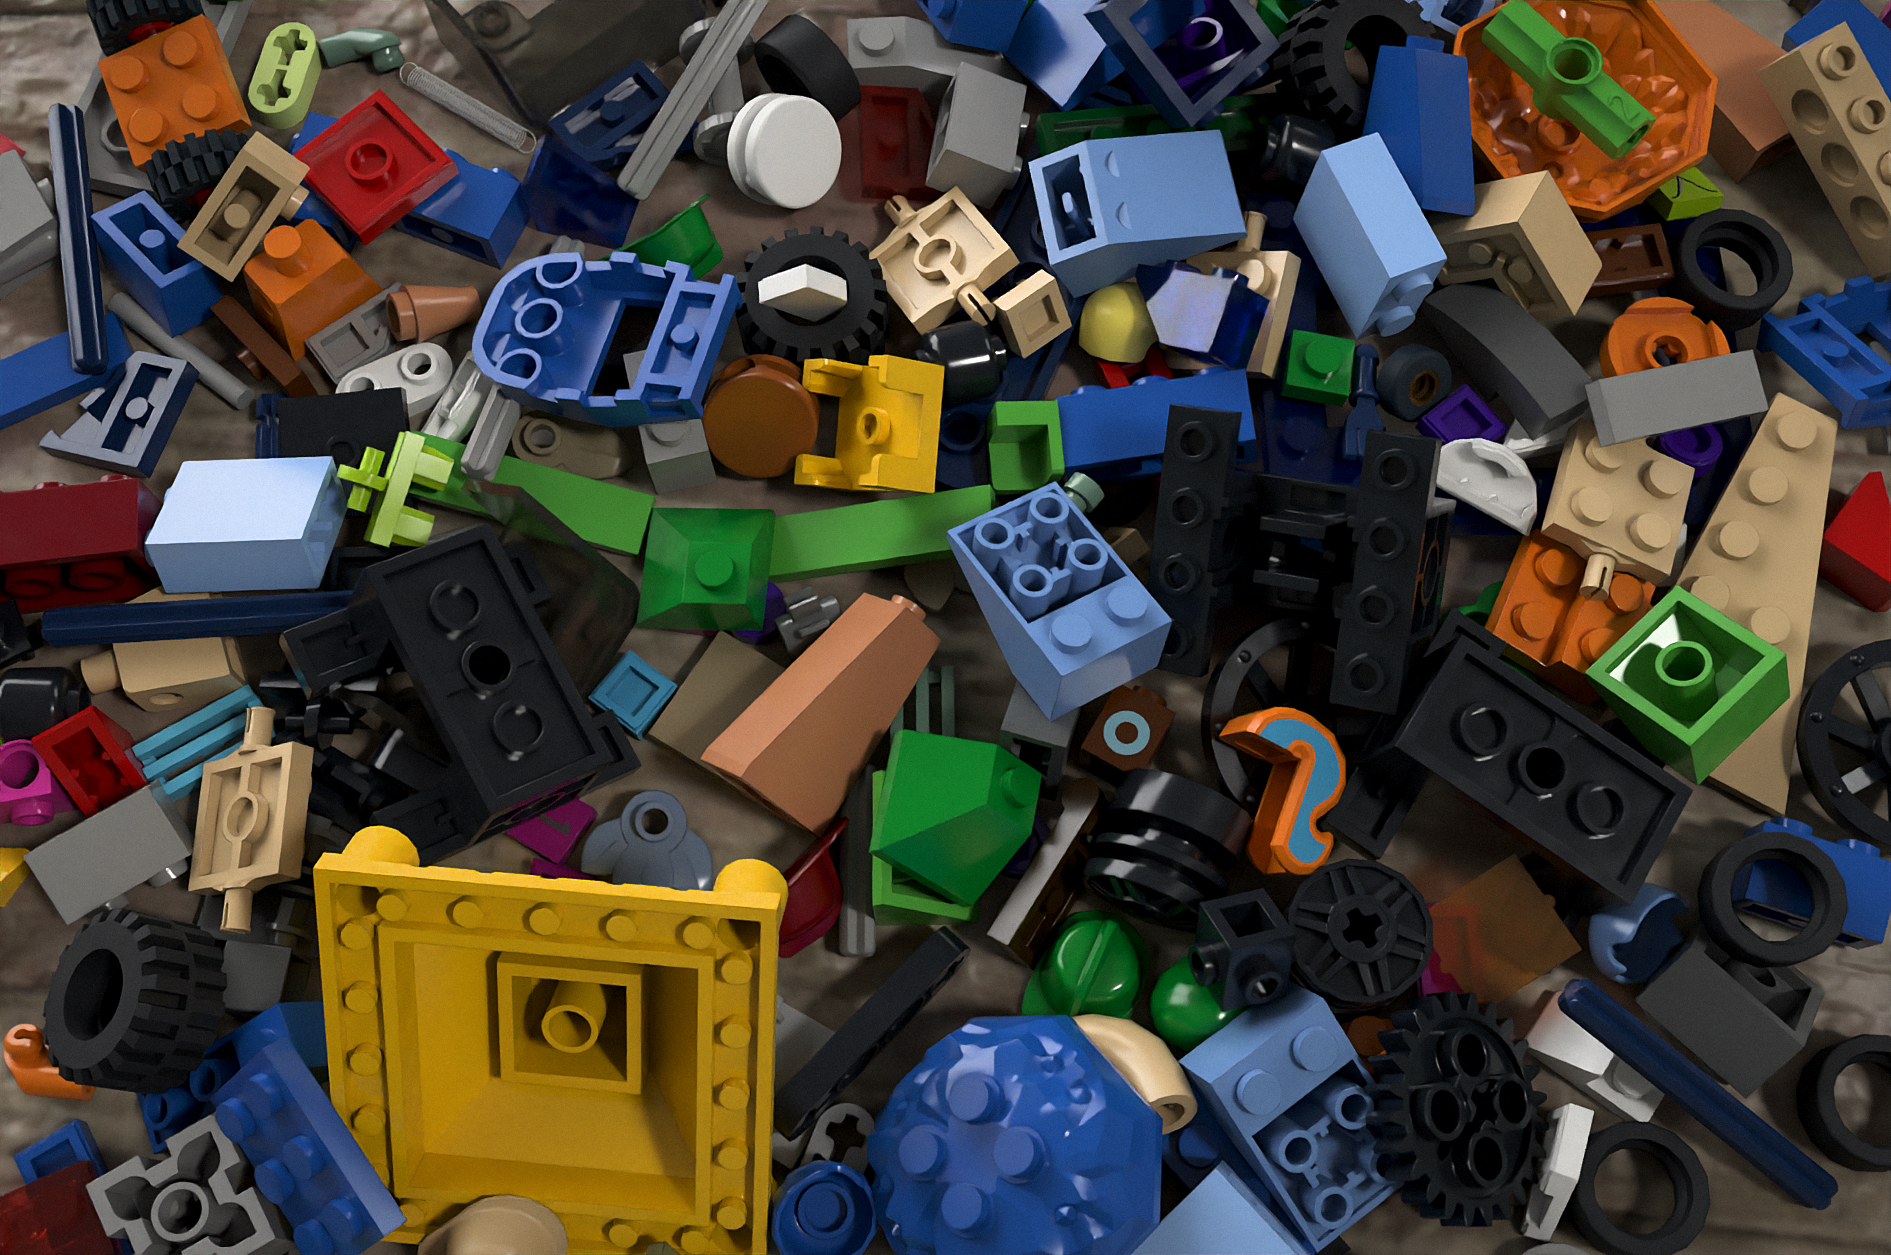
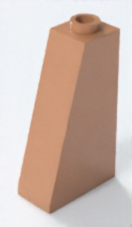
[1652,0,1798,184]
[700,593,942,838]

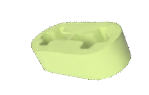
[248,22,324,129]

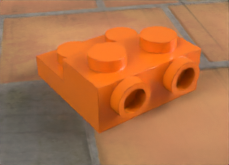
[1484,528,1656,705]

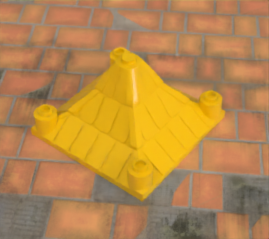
[313,826,789,1255]

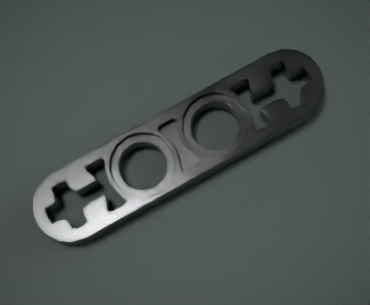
[773,926,971,1142]

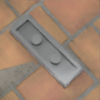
[1585,349,1769,448]

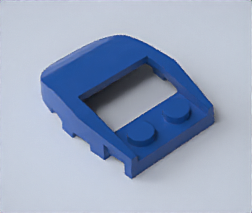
[472,251,743,427]
[1756,275,1891,429]

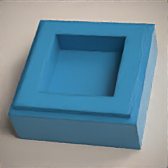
[588,650,679,741]

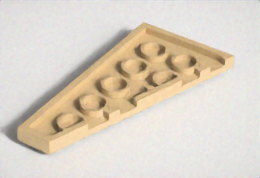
[1598,392,1838,817]

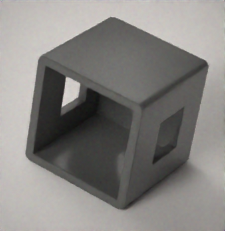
[221,939,312,1019]

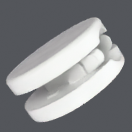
[727,93,842,209]

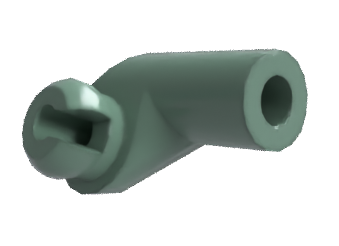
[320,27,405,72]

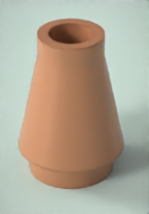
[386,285,482,345]

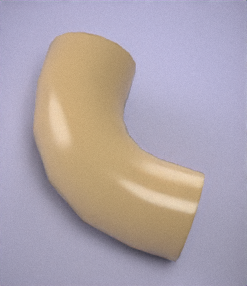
[1071,1013,1198,1135]

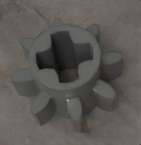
[773,586,843,663]

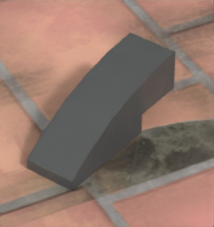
[1419,280,1593,441]

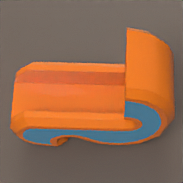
[1218,707,1346,877]

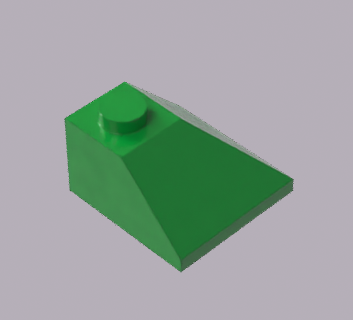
[636,507,776,631]
[869,729,1042,907]

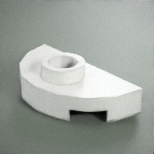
[421,349,493,443]
[1436,438,1537,536]

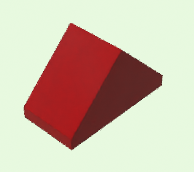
[1818,471,1891,613]
[31,705,151,818]

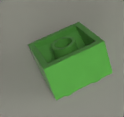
[1585,585,1790,786]

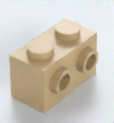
[177,131,310,282]

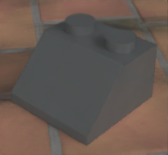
[1635,917,1825,1099]

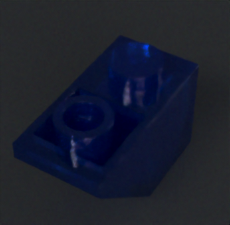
[1135,259,1270,370]

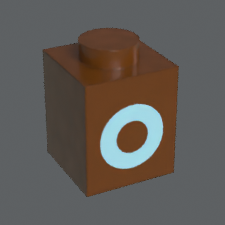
[1077,684,1176,787]

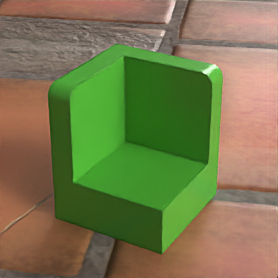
[984,400,1065,495]

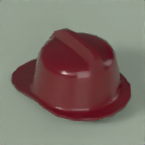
[778,816,849,958]

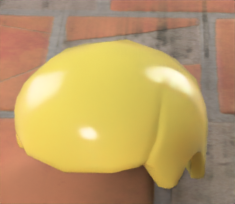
[1078,282,1174,363]

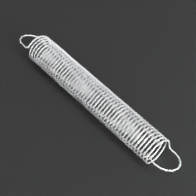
[400,62,536,154]

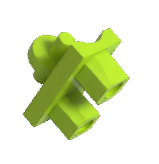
[336,431,454,548]

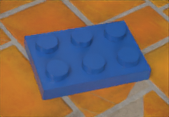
[209,1035,407,1255]

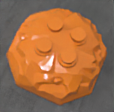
[1452,0,1718,223]

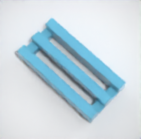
[131,683,278,803]

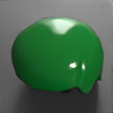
[1148,956,1253,1053]

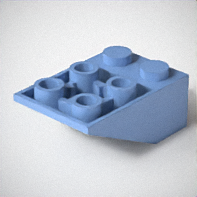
[1028,129,1248,298]
[946,481,1172,722]
[1178,980,1405,1253]

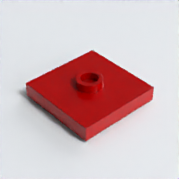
[293,89,459,246]

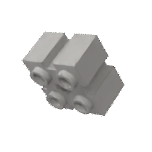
[85,1112,296,1255]

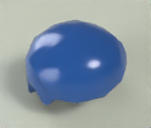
[769,1160,878,1255]

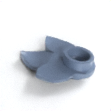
[581,790,713,891]

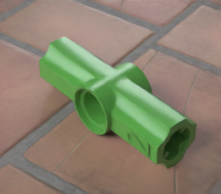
[1480,0,1656,160]

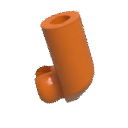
[3,1023,96,1101]

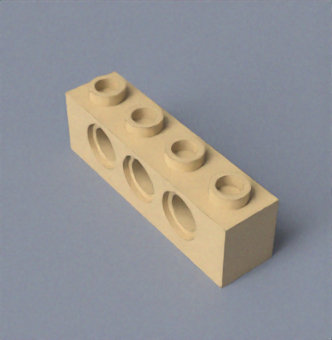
[1756,21,1891,278]

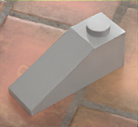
[847,16,1023,109]

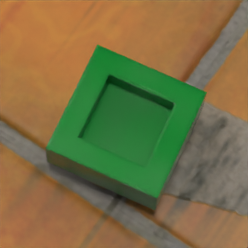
[1281,329,1355,407]

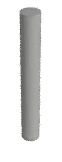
[108,292,255,410]

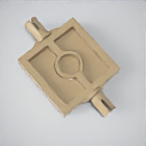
[869,185,1020,336]
[1164,211,1302,379]
[1541,417,1695,601]
[188,706,314,935]

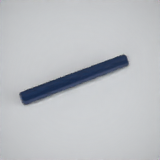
[47,103,109,375]
[41,590,354,647]
[1557,978,1838,1210]

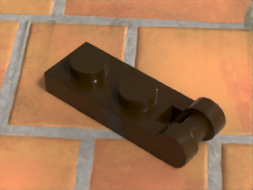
[987,778,1119,971]

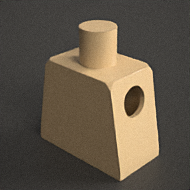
[81,585,249,713]

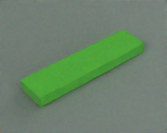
[406,430,656,559]
[768,484,996,584]

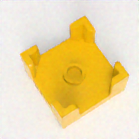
[794,355,945,494]

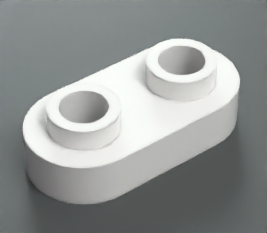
[335,342,457,417]

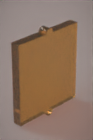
[1428,854,1582,1004]

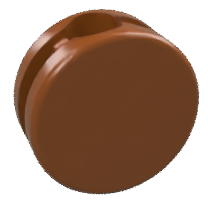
[702,354,820,478]

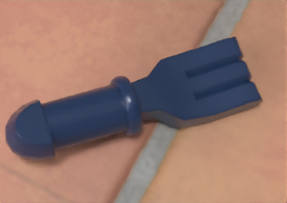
[1342,344,1383,461]

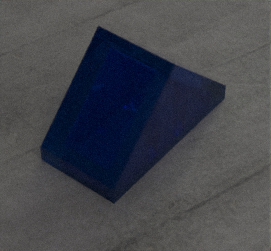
[521,134,640,250]

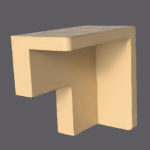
[1426,170,1602,321]

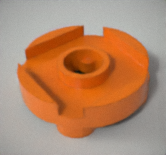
[1599,297,1731,378]

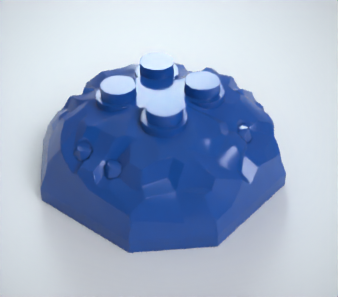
[867,1015,1163,1255]

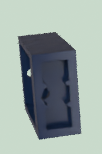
[1083,0,1281,129]

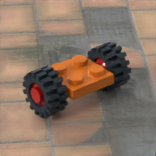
[86,0,252,225]

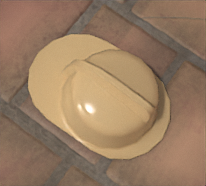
[417,1195,568,1255]

